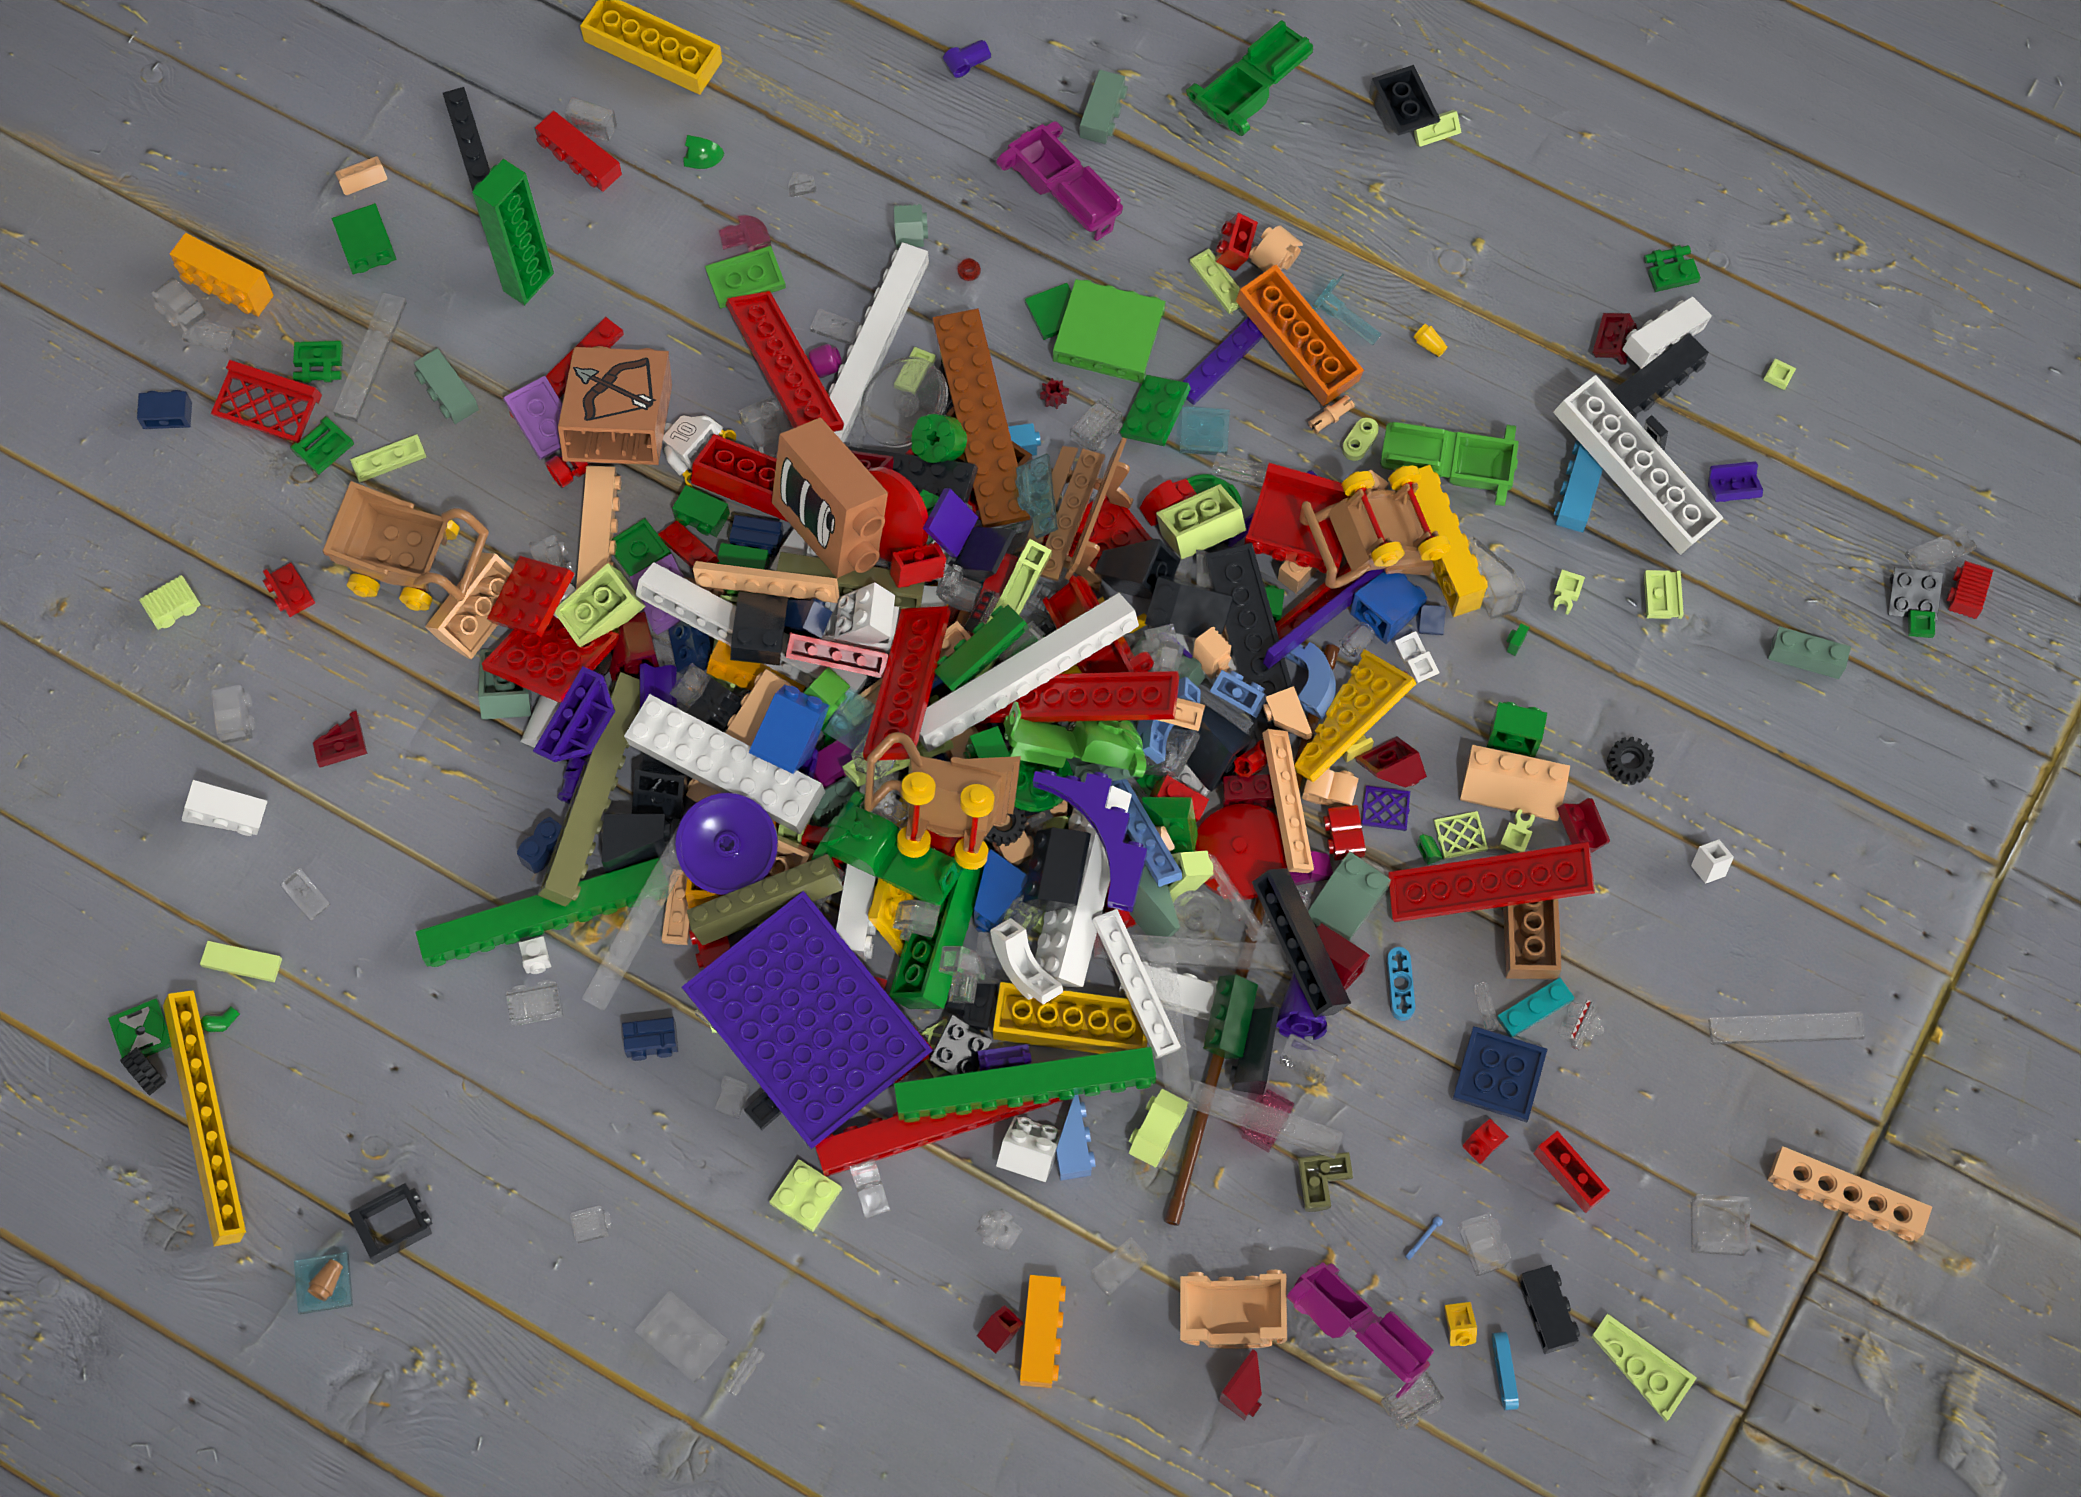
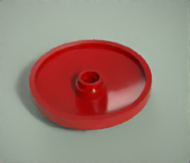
[868,467,929,562]
[1194,804,1287,900]

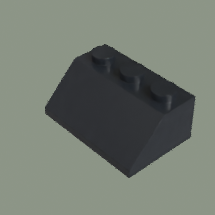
[1023,827,1091,912]
[1230,1007,1279,1095]

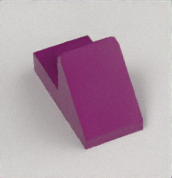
[1289,851,1333,886]

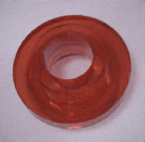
[958,258,981,281]

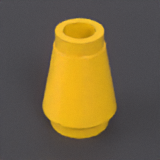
[1413,323,1448,357]

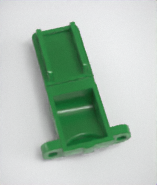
[1186,20,1313,136]
[812,791,963,908]

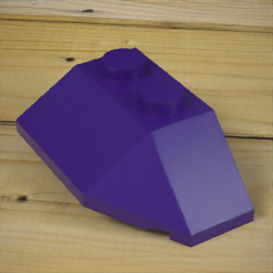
[533,666,615,762]

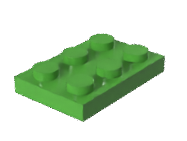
[705,246,786,309]

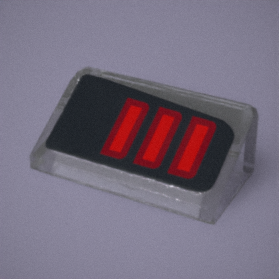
[963,589,1001,637]

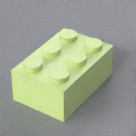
[1156,484,1246,559]

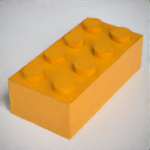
[170,232,274,317]

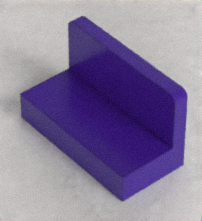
[640,663,677,709]

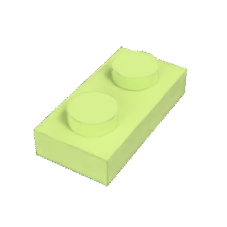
[1414,110,1461,147]

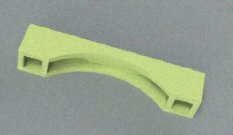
[974,539,1052,679]

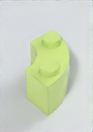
[1129,1089,1189,1167]

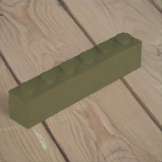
[776,552,925,610]
[687,854,844,945]

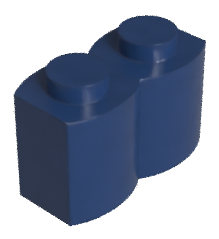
[517,817,562,874]

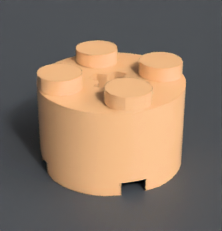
[1249,226,1303,272]

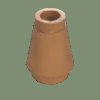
[307,1259,343,1301]

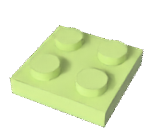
[769,1159,842,1232]

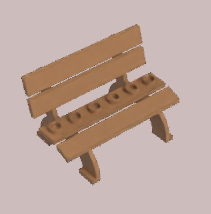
[1013,437,1133,591]

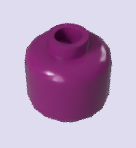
[808,344,842,378]

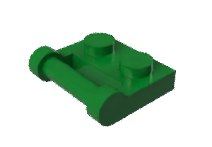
[290,416,354,475]

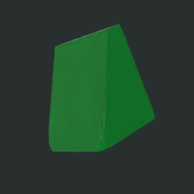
[1416,834,1443,865]

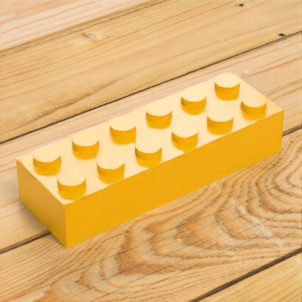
[580,0,723,95]
[1410,465,1488,617]
[993,982,1148,1054]

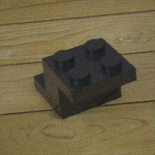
[632,752,692,823]

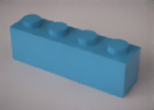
[1554,440,1603,533]

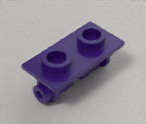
[978,1044,1032,1071]

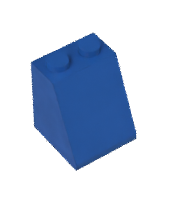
[1350,571,1427,644]
[749,685,830,774]
[974,850,1028,938]

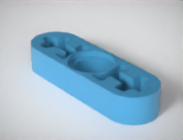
[1387,947,1415,1021]
[1492,1332,1519,1410]

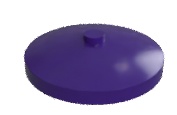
[675,793,778,895]

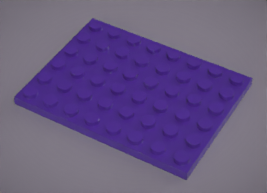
[681,891,933,1150]

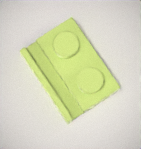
[1644,570,1684,619]

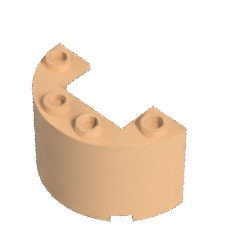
[1180,1270,1287,1349]

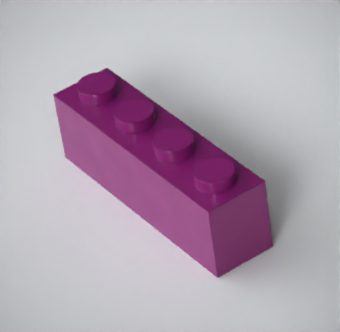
[814,718,872,789]

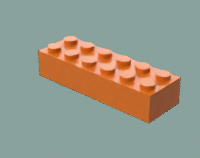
[1236,265,1364,407]

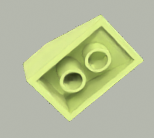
[555,563,646,647]

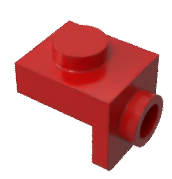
[1463,1118,1509,1164]

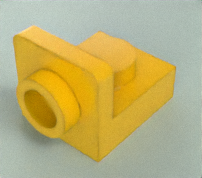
[1444,1302,1477,1346]

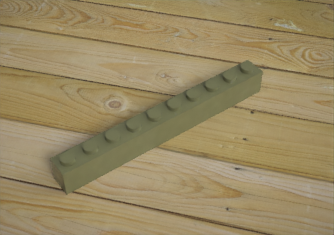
[538,672,640,907]

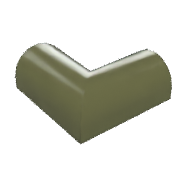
[1297,1152,1353,1212]

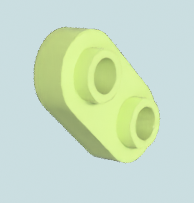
[1342,418,1379,461]

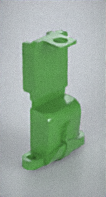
[1380,422,1519,506]
[1003,702,1146,778]

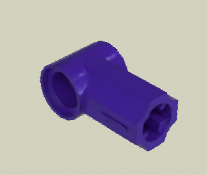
[943,40,991,78]

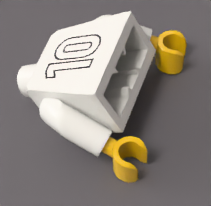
[663,415,736,488]

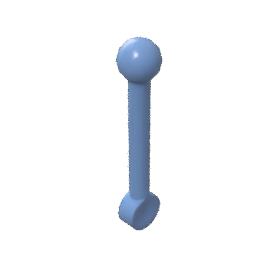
[1406,1216,1443,1260]

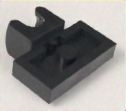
[946,976,997,1031]

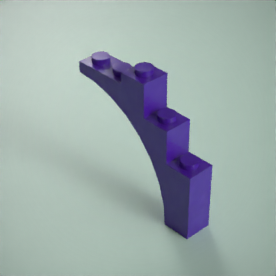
[1033,770,1147,913]

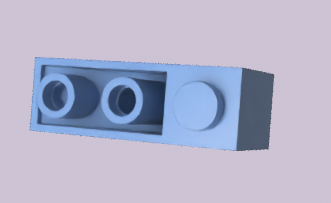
[1056,1095,1096,1181]

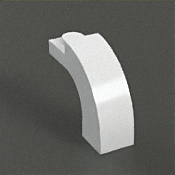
[990,918,1063,1004]

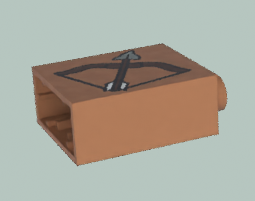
[558,346,672,465]

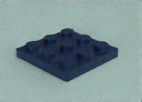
[1452,1026,1548,1123]

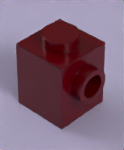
[976,1305,1024,1354]

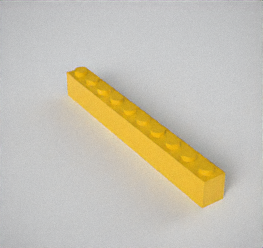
[163,990,246,1247]

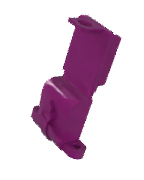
[996,121,1123,241]
[1286,1263,1434,1398]

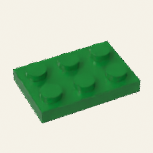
[1120,375,1191,446]

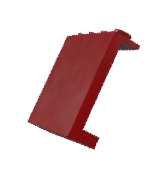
[1244,463,1352,574]

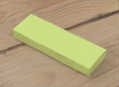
[1190,248,1240,314]
[350,434,426,483]
[200,941,282,983]

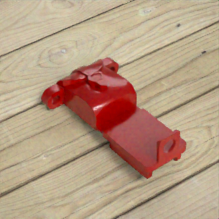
[1042,575,1154,673]

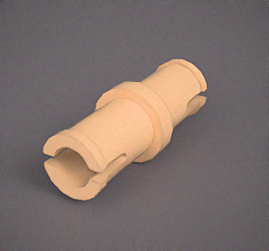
[1308,395,1355,434]

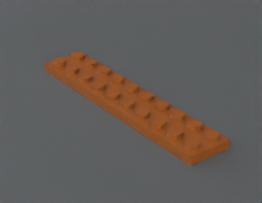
[932,308,1030,528]

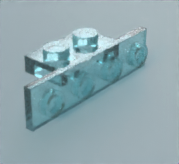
[1015,453,1058,539]

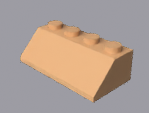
[425,552,513,659]
[1460,745,1570,821]

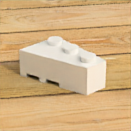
[181,780,267,836]

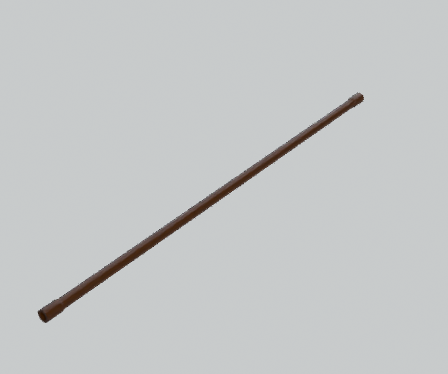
[1164,644,1340,1226]

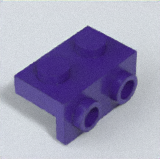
[1708,461,1763,502]

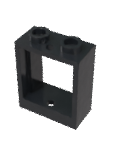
[348,1183,433,1264]

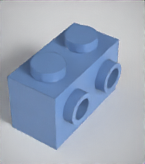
[1210,670,1267,718]

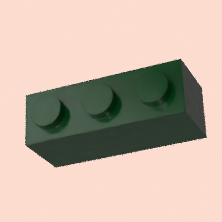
[1203,974,1258,1059]

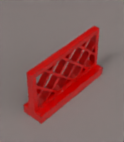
[211,360,322,443]

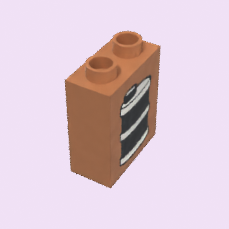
[772,417,888,578]

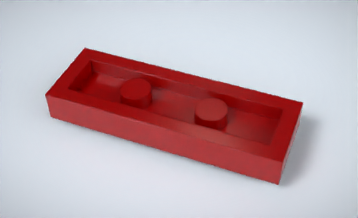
[658,521,719,569]

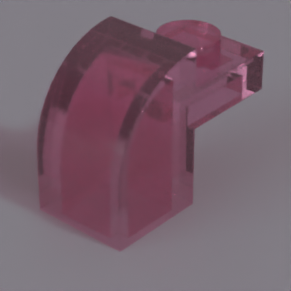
[719,215,772,253]

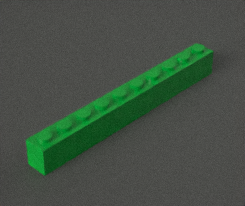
[415,858,669,967]
[894,1047,1156,1122]

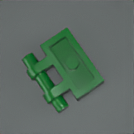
[1644,245,1701,292]
[293,341,343,383]

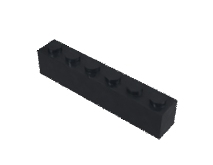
[1611,333,1709,419]
[1252,868,1351,1018]

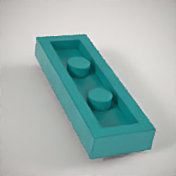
[1496,977,1575,1038]

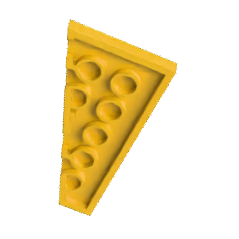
[1294,649,1416,782]
[868,797,914,957]

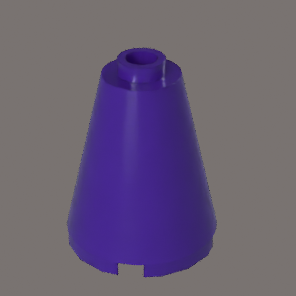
[1276,972,1327,1041]

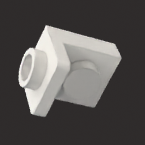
[519,936,551,974]

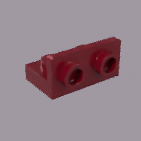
[1593,313,1637,365]
[1223,774,1274,808]
[1557,798,1610,853]

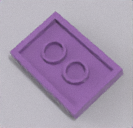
[503,376,562,460]
[630,554,684,635]

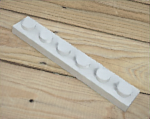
[1092,909,1181,1059]

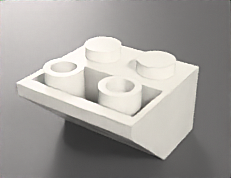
[834,582,895,645]
[996,1116,1062,1182]

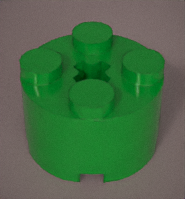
[911,414,967,463]

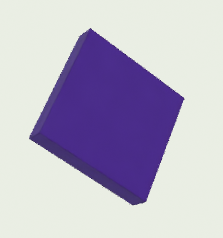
[923,488,978,557]

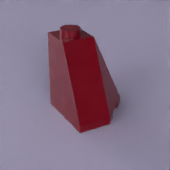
[609,612,659,682]
[1316,923,1370,991]

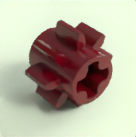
[1040,378,1069,409]

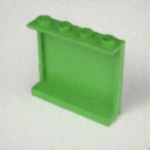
[1053,279,1166,384]

